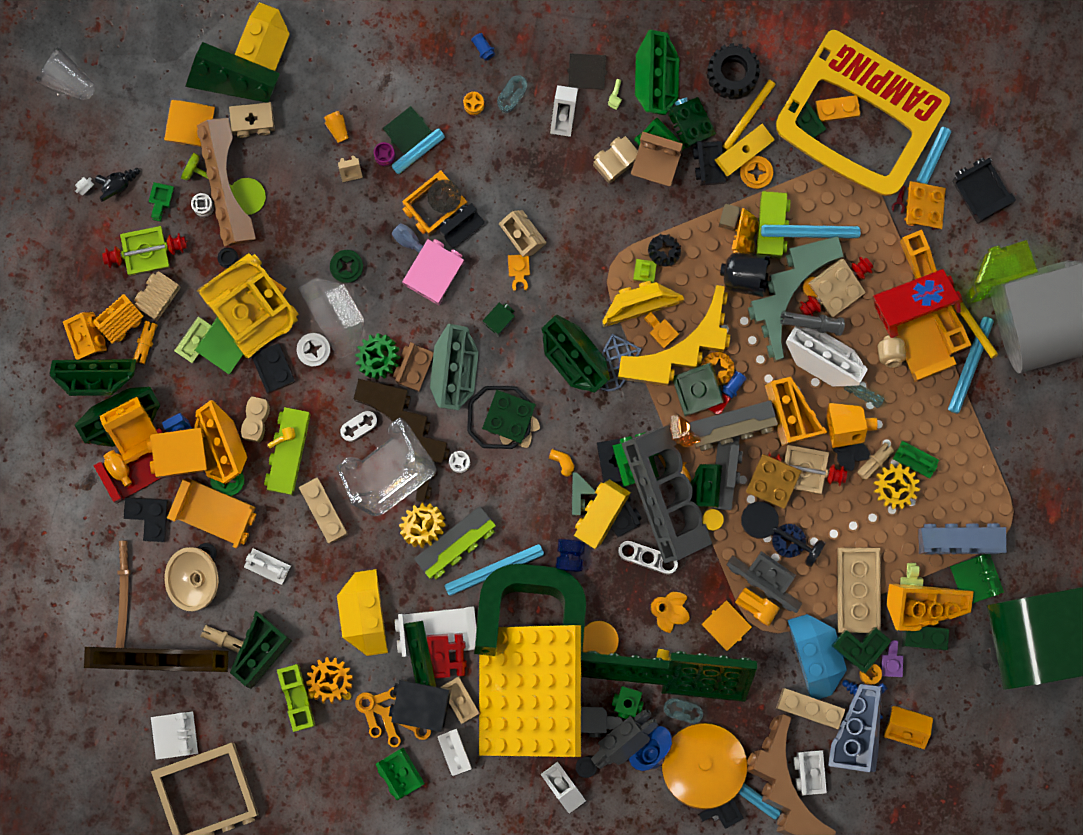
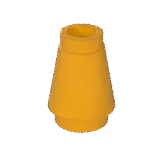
[324,111,349,143]

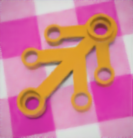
[355,687,431,747]

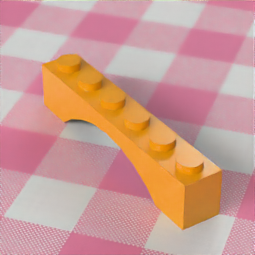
[900,230,971,355]

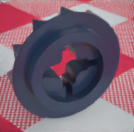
[772,524,806,558]

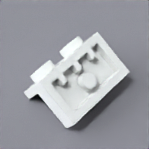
[438,729,472,776]

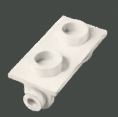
[244,548,291,585]

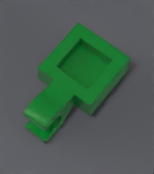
[149,182,175,222]

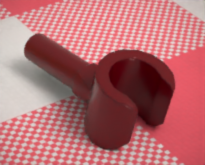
[891,185,906,214]

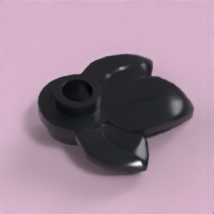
[831,434,871,471]

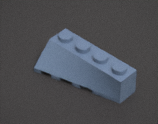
[918,523,1007,555]

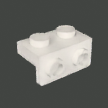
[794,750,827,796]

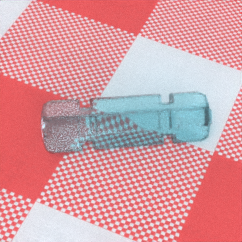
[844,385,884,408]

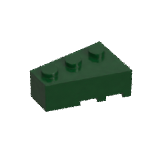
[230,611,292,689]

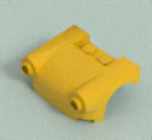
[197,253,299,358]

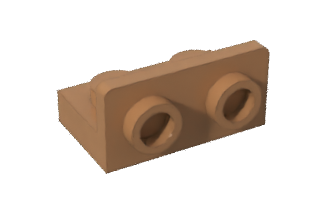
[393,342,434,392]

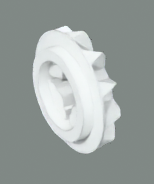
[297,333,330,367]

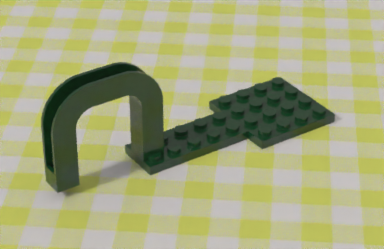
[474,564,757,702]

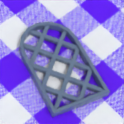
[600,334,642,391]

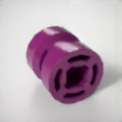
[373,142,395,167]

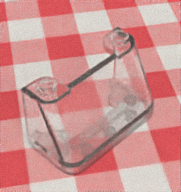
[337,418,436,516]

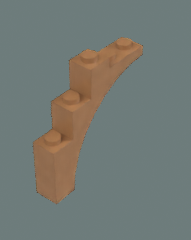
[747,714,836,835]

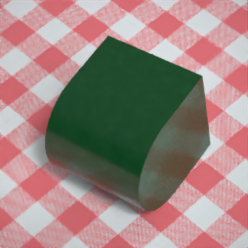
[986,587,1083,690]

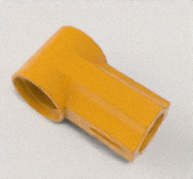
[735,588,780,626]

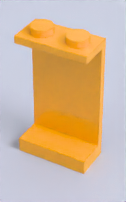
[896,313,956,382]
[167,478,257,548]

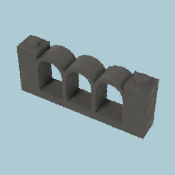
[621,425,712,563]

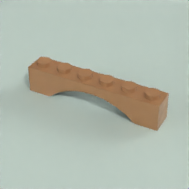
[197,118,256,246]

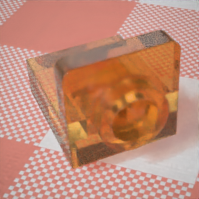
[670,415,701,447]

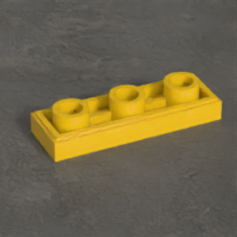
[715,123,775,176]

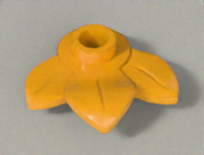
[651,592,690,633]

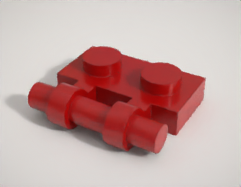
[427,633,467,678]

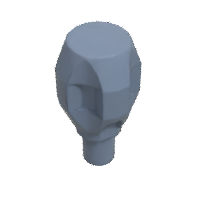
[392,223,423,253]

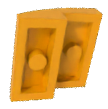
[164,100,215,148]

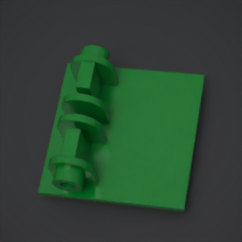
[950,554,1004,604]

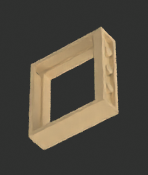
[151,743,259,835]

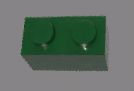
[902,627,949,651]

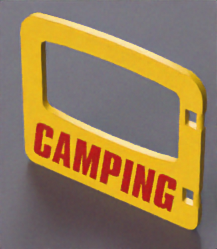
[776,30,950,196]

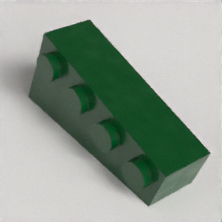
[185,42,280,103]

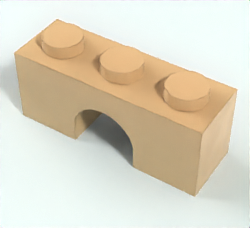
[299,478,348,545]
[776,688,845,729]

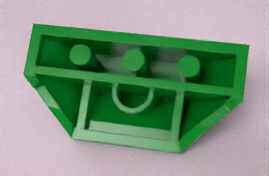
[635,30,679,115]

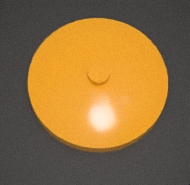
[662,724,747,810]

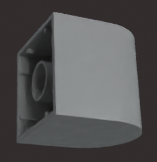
[987,260,1083,373]

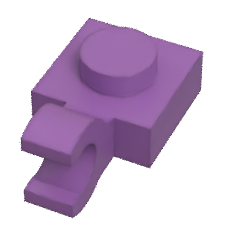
[881,640,903,677]

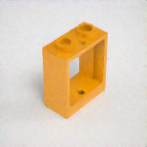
[402,170,468,237]

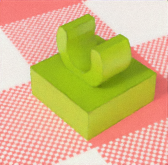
[633,259,657,283]

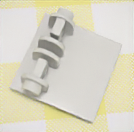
[151,712,198,759]

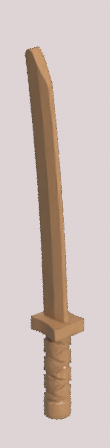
[115,541,131,648]

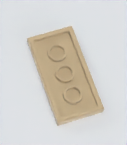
[837,548,881,633]

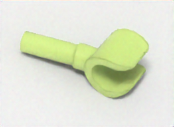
[608,79,622,110]

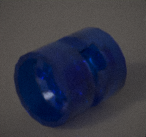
[555,539,585,572]

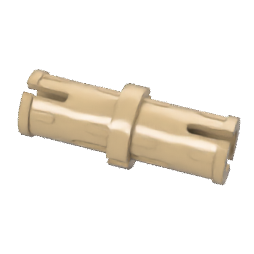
[201,624,244,653]

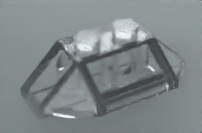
[298,278,365,360]

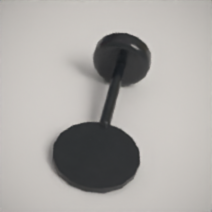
[741,502,826,568]

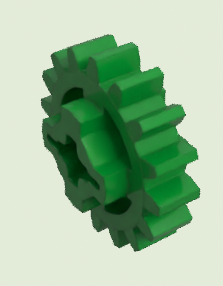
[355,333,400,380]

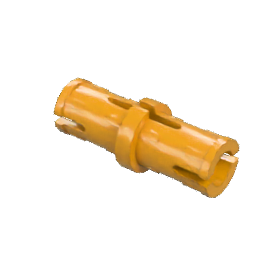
[133,321,158,365]

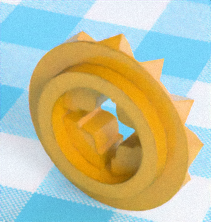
[740,156,773,189]
[701,352,734,385]

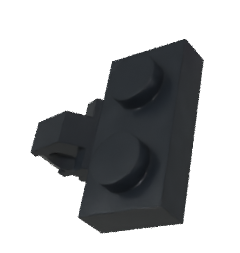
[698,799,744,829]

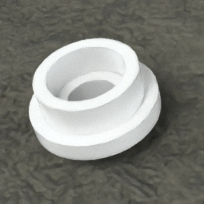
[75,177,94,195]

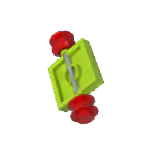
[102,226,187,276]

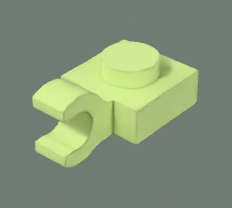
[900,563,923,586]

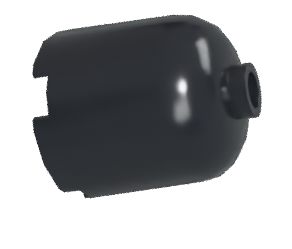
[720,252,770,297]

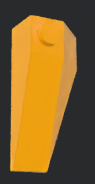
[887,584,974,631]

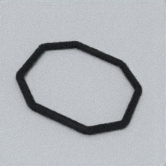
[467,386,531,449]

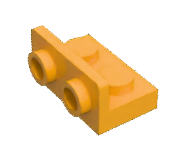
[63,312,107,360]

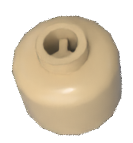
[877,335,906,368]

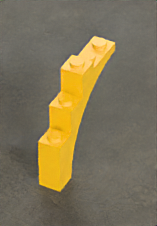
[618,285,730,386]

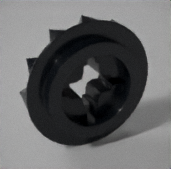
[648,234,681,267]

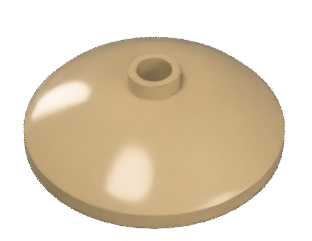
[164,547,219,611]

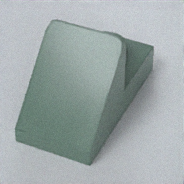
[572,473,597,516]

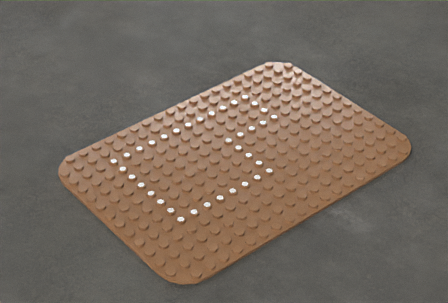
[607,166,1014,634]

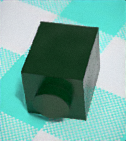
[482,302,515,337]

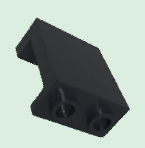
[952,157,1016,224]
[389,679,452,732]

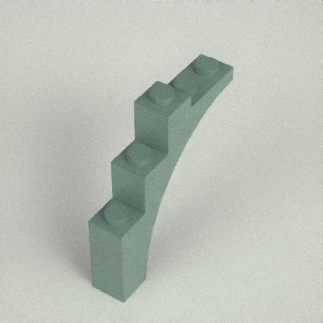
[748,236,844,362]

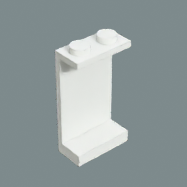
[395,607,477,657]

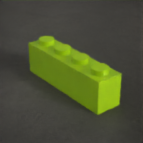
[264,407,311,496]

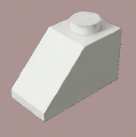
[550,85,578,137]
[541,762,586,813]

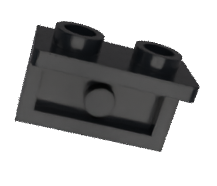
[693,141,726,186]
[439,203,485,248]

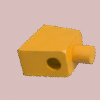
[826,403,878,448]

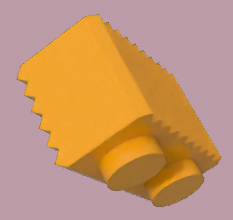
[93,294,144,344]

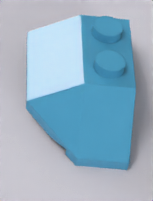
[787,614,847,700]

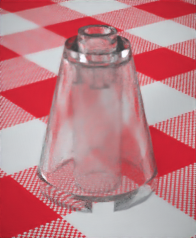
[35,47,95,101]

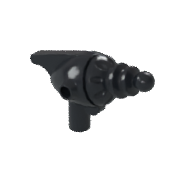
[95,168,140,202]

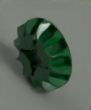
[330,250,363,283]

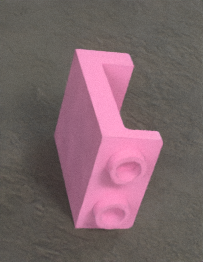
[402,239,464,306]

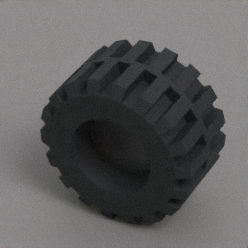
[707,43,760,100]

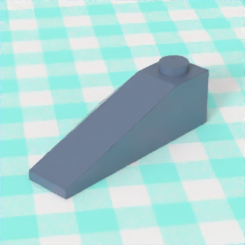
[829,684,882,772]

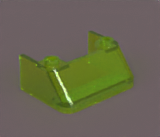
[965,240,1038,304]

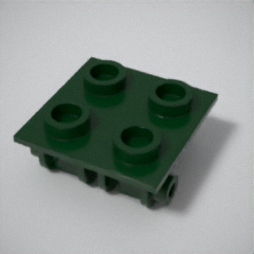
[668,97,716,148]
[482,390,536,443]

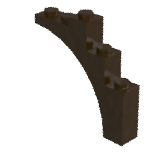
[353,379,450,504]
[84,647,229,672]

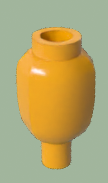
[103,450,132,487]

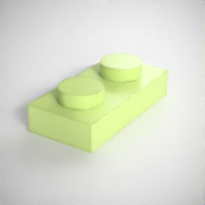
[174,317,211,363]

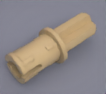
[858,443,894,480]

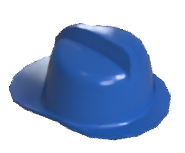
[629,726,672,771]

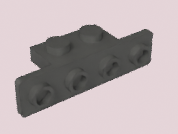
[711,437,743,510]
[726,551,802,613]

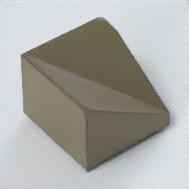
[718,204,740,231]

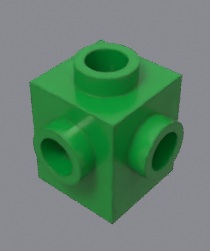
[611,686,644,719]

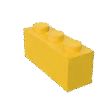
[574,479,631,549]

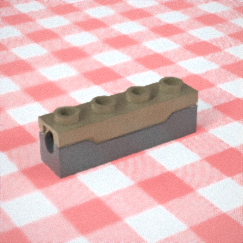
[689,400,778,451]

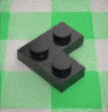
[123,498,168,543]

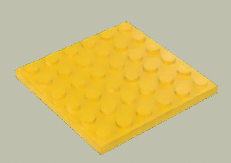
[479,625,581,757]

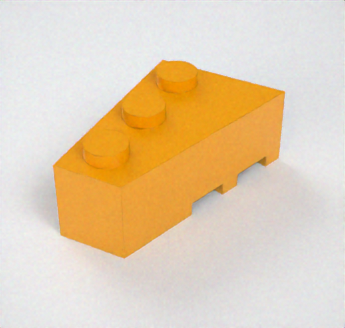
[765,376,827,446]

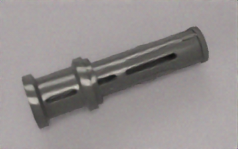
[780,311,845,336]

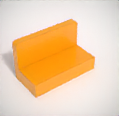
[884,706,933,749]

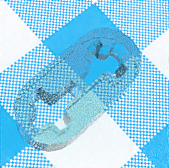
[497,75,527,113]
[663,698,703,724]

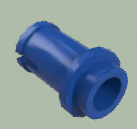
[471,33,495,61]
[722,371,747,399]

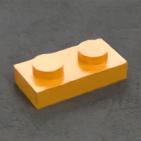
[815,95,860,122]

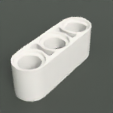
[618,541,678,575]

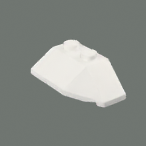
[786,326,868,387]

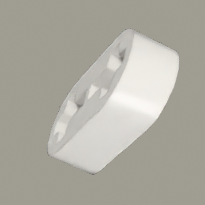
[340,411,377,442]

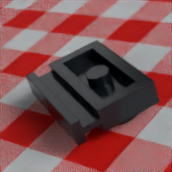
[251,343,295,394]

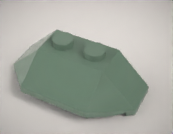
[430,324,479,410]

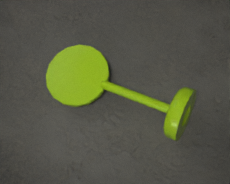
[181,153,266,215]

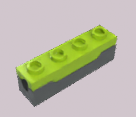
[414,506,496,580]

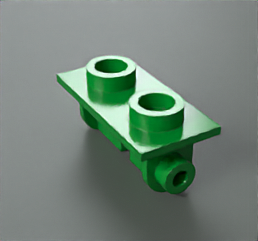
[893,441,939,479]

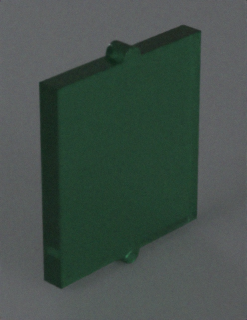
[382,106,432,155]

